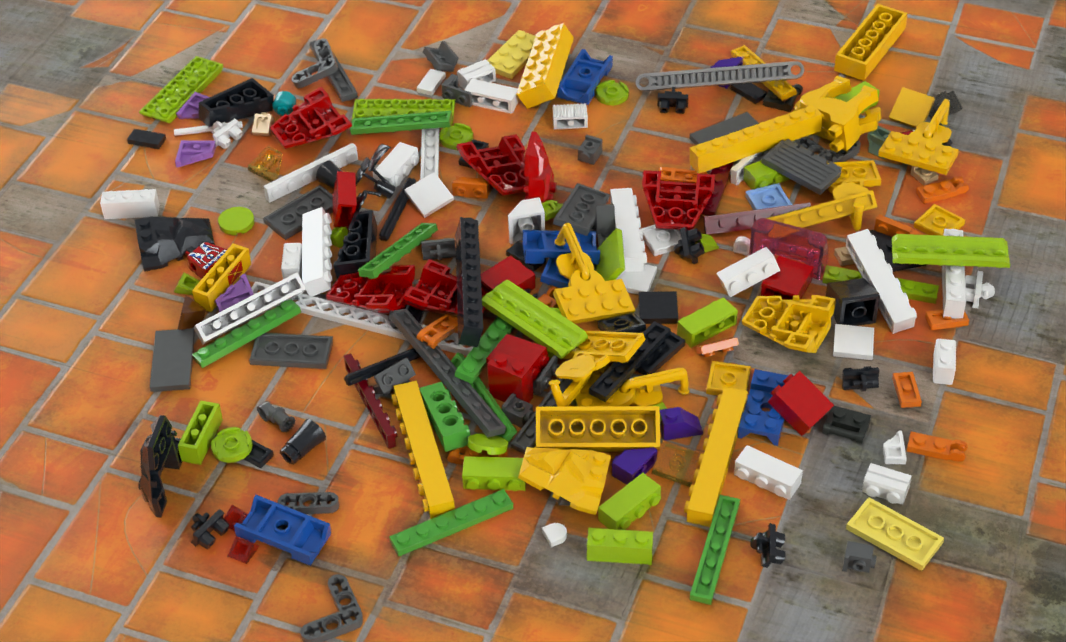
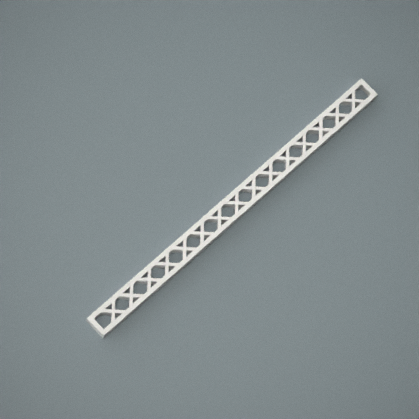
[251,282,473,356]

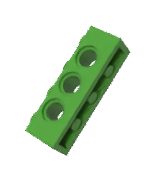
[419,382,470,452]

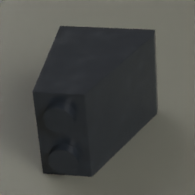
[825,278,880,326]

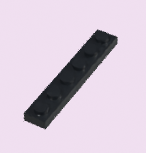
[589,321,671,402]

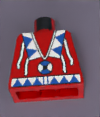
[185,242,227,279]

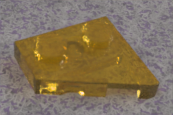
[248,146,282,182]

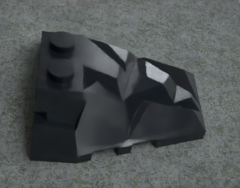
[135,216,215,272]
[138,415,182,518]

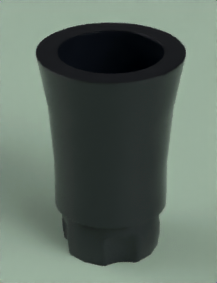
[316,160,357,189]
[280,419,326,465]

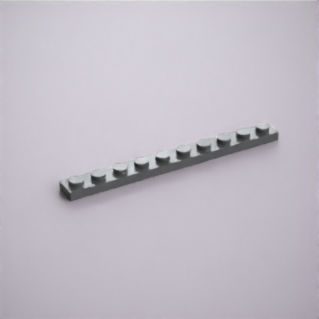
[389,309,506,437]

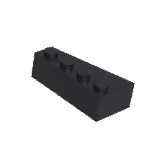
[199,78,274,127]
[333,210,377,279]

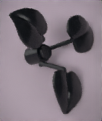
[355,144,396,212]

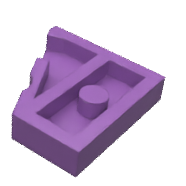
[176,92,209,119]
[175,140,216,167]
[215,274,254,312]

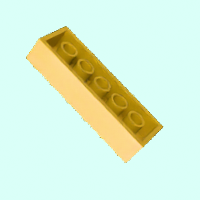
[834,4,907,81]
[516,23,574,109]
[536,406,660,452]

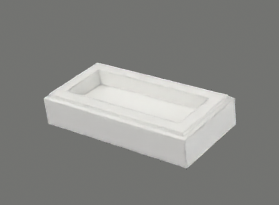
[417,69,446,96]

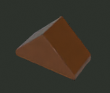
[178,296,206,330]

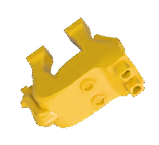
[793,76,881,152]

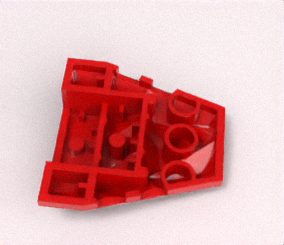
[270,87,352,149]
[524,131,557,203]
[456,134,527,195]
[642,170,715,230]
[403,259,488,315]
[326,265,415,314]

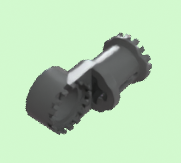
[257,401,296,432]

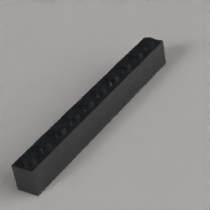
[455,217,483,348]

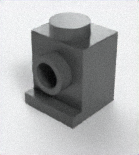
[578,135,602,165]
[502,393,534,428]
[842,541,877,573]

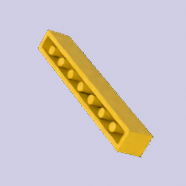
[690,105,822,174]
[391,381,455,519]
[684,387,748,527]

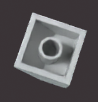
[508,197,545,245]

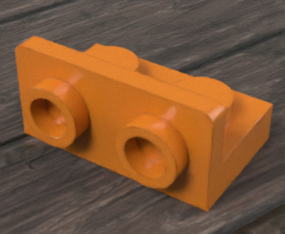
[452,176,491,199]

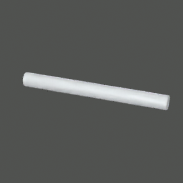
[174,121,243,136]

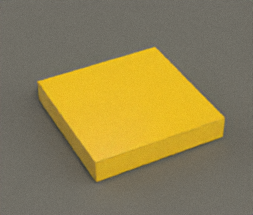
[889,87,935,128]
[914,204,965,236]
[706,361,751,396]

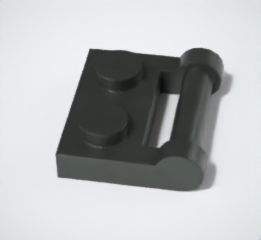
[763,84,803,112]
[822,406,871,444]

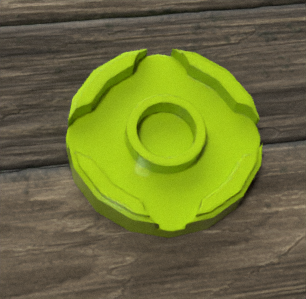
[595,80,629,105]
[439,123,474,150]
[218,207,254,235]
[211,427,252,463]
[467,434,508,455]

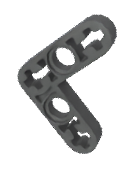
[291,38,338,88]
[795,137,861,163]
[277,492,340,530]
[300,574,363,642]

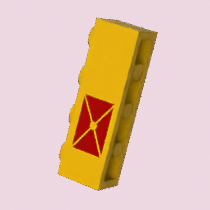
[192,243,252,312]

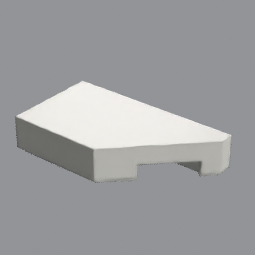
[883,431,907,464]

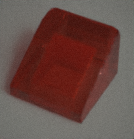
[224,505,249,531]
[228,536,259,564]

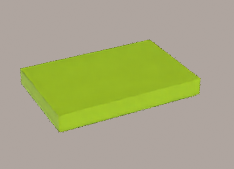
[596,228,625,281]

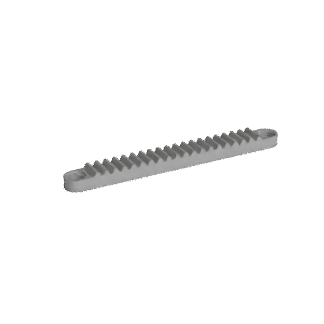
[635,61,804,91]

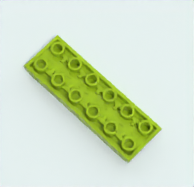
[139,56,223,123]
[351,99,455,124]
[892,234,1010,268]
[482,280,588,359]

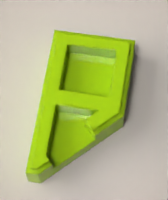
[542,200,563,221]

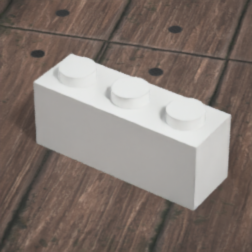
[465,78,519,114]
[373,142,420,187]
[100,189,160,220]
[716,247,780,297]
[734,445,803,500]

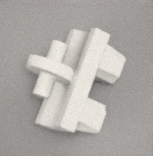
[212,119,243,149]
[965,271,995,309]

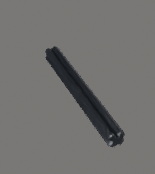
[379,178,416,241]
[344,348,421,386]

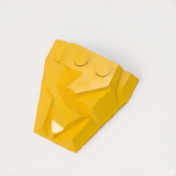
[742,295,836,353]
[518,447,611,515]

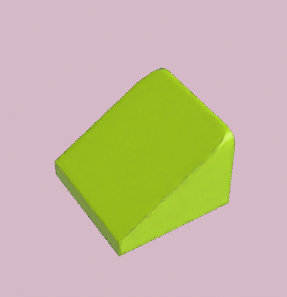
[330,227,348,248]
[695,233,719,253]
[174,273,200,295]

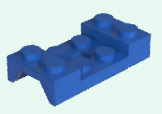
[557,49,613,105]
[522,230,600,264]
[738,369,788,446]
[234,495,331,566]

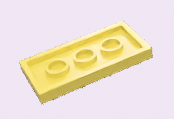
[487,30,536,79]
[846,497,944,571]

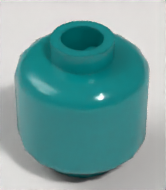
[273,91,296,116]

